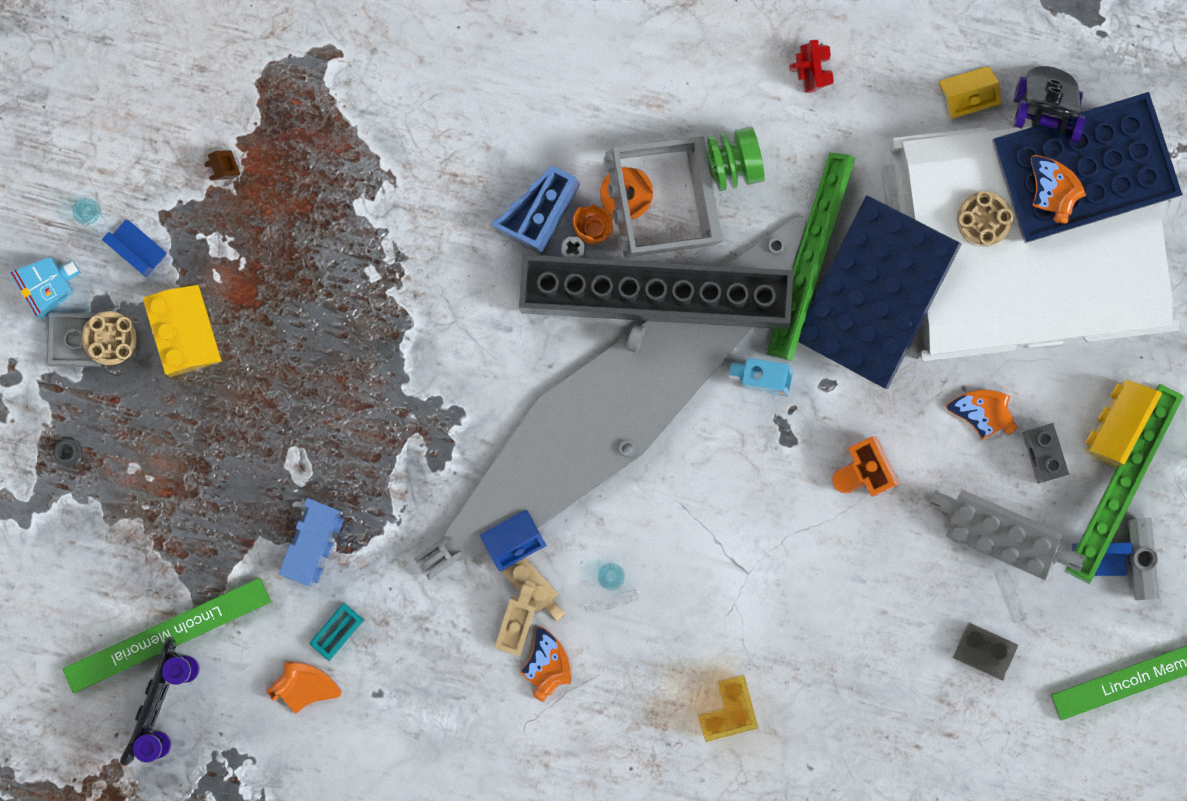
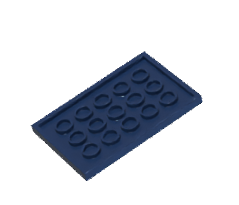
[992,92,1183,244]
[798,195,962,389]

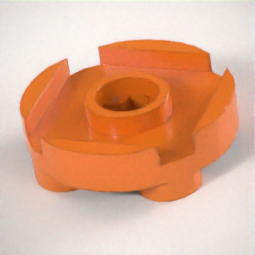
[600,167,653,220]

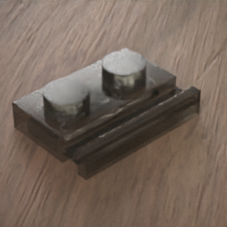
[952,622,1018,681]

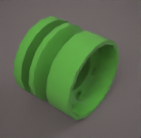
[707,126,765,191]

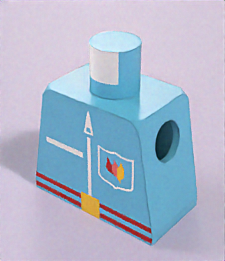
[10,257,81,319]
[729,358,793,397]

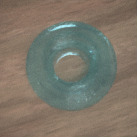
[73,198,100,225]
[598,563,625,590]

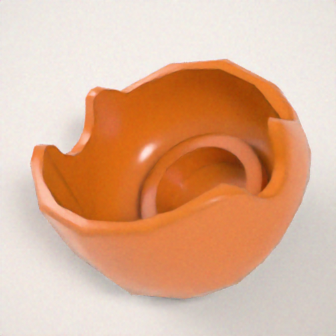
[572,204,613,245]

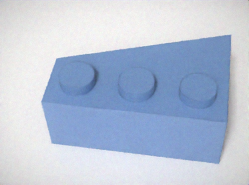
[491,166,580,255]
[279,498,344,587]

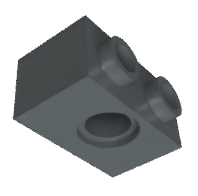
[1022,423,1070,484]

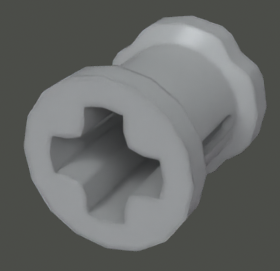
[561,236,585,258]

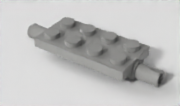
[929,490,1086,580]

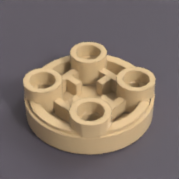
[957,191,1014,247]
[81,311,137,366]

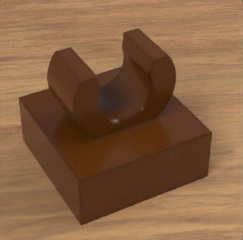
[204,150,240,180]

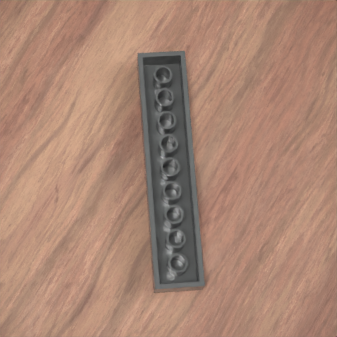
[519,255,793,329]

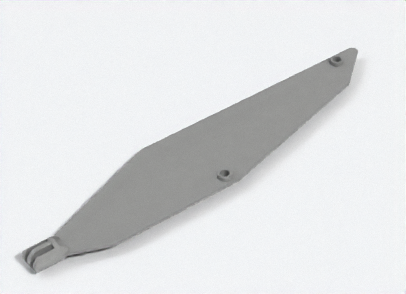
[414,216,806,580]

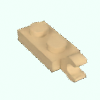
[503,558,565,621]
[494,580,537,657]

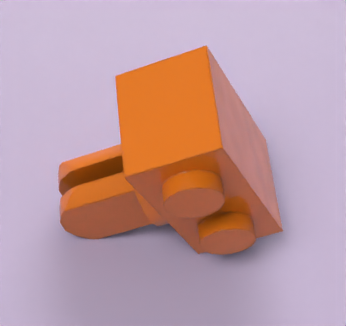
[832,436,900,497]

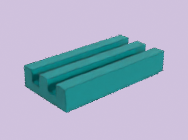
[309,602,365,661]

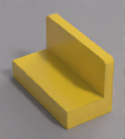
[939,66,1002,119]

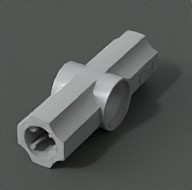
[1127,517,1160,600]

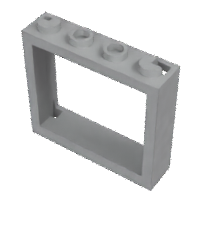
[604,136,723,258]

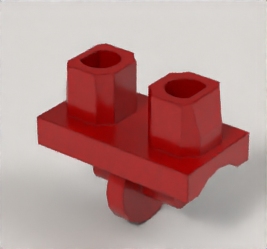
[789,40,834,93]

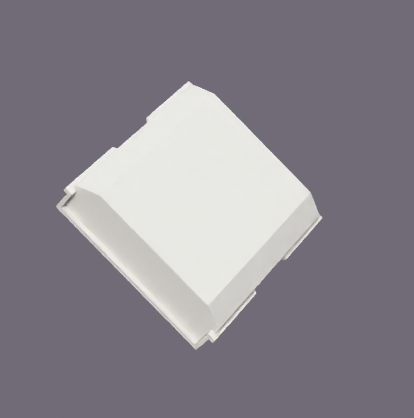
[890,126,1180,362]

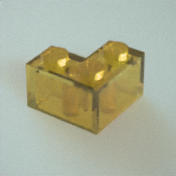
[697,674,758,742]

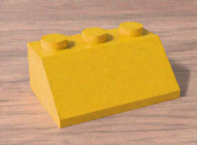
[142,285,222,377]
[1084,380,1162,467]

